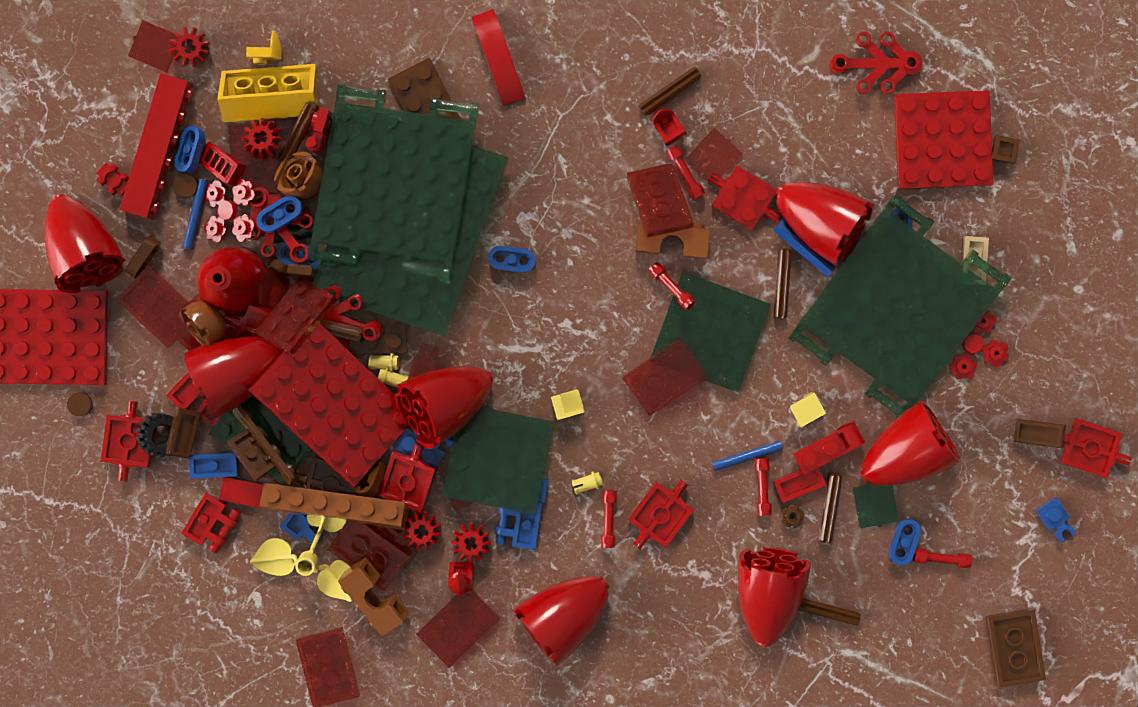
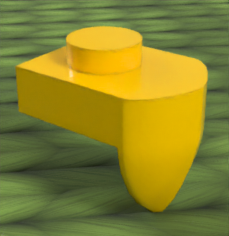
[246,30,282,65]

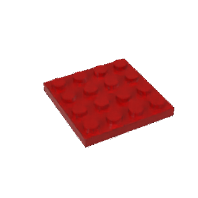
[894,90,994,189]

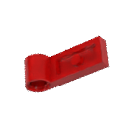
[792,421,865,475]

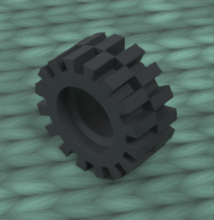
[136,413,173,457]

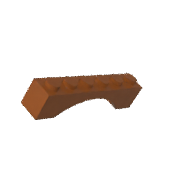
[260,483,409,530]

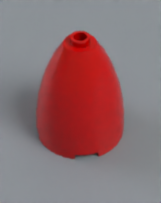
[774,182,875,266]
[44,194,126,293]
[196,246,271,317]
[183,337,285,419]
[395,366,493,449]
[860,400,960,486]
[738,547,811,647]
[512,575,610,667]

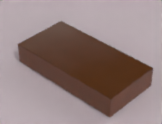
[287,264,319,282]
[165,407,201,459]
[1014,419,1066,448]

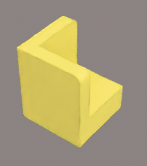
[551,389,585,420]
[790,392,826,427]

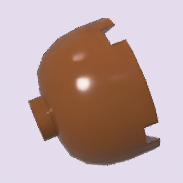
[274,151,324,200]
[179,301,226,345]

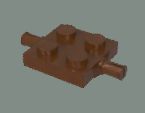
[294,457,359,496]

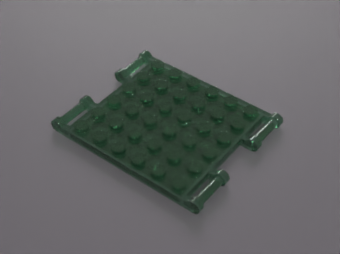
[308,84,479,281]
[788,193,1012,418]

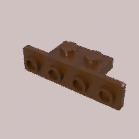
[227,405,295,486]

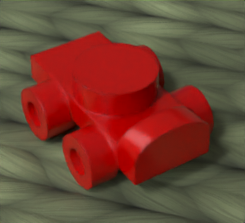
[96,163,129,196]

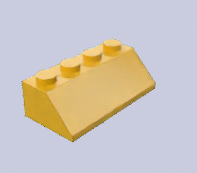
[217,64,319,122]

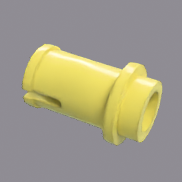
[369,353,399,372]
[378,368,408,388]
[572,471,603,495]

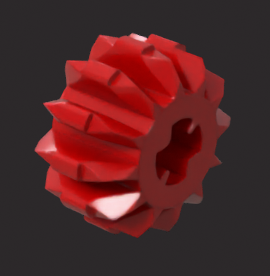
[169,27,210,68]
[242,118,283,160]
[402,511,442,551]
[451,522,492,563]

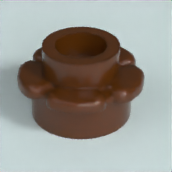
[781,505,804,528]

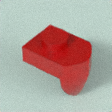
[653,108,687,146]
[448,562,474,595]

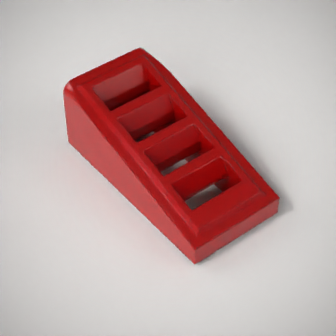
[199,141,247,186]

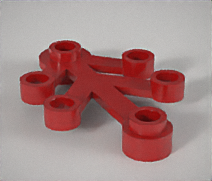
[829,31,923,94]
[249,187,314,264]
[294,285,383,349]

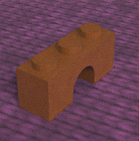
[635,218,710,259]
[338,557,409,636]

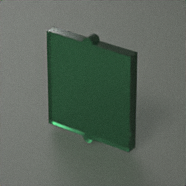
[853,482,899,529]

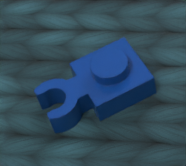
[1035,497,1075,542]

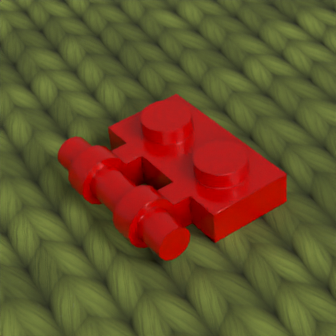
[306,107,336,154]
[181,492,241,554]

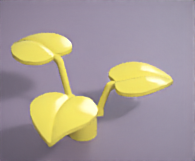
[250,515,352,602]

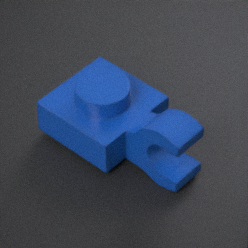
[280,514,323,545]

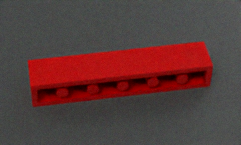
[119,73,194,220]

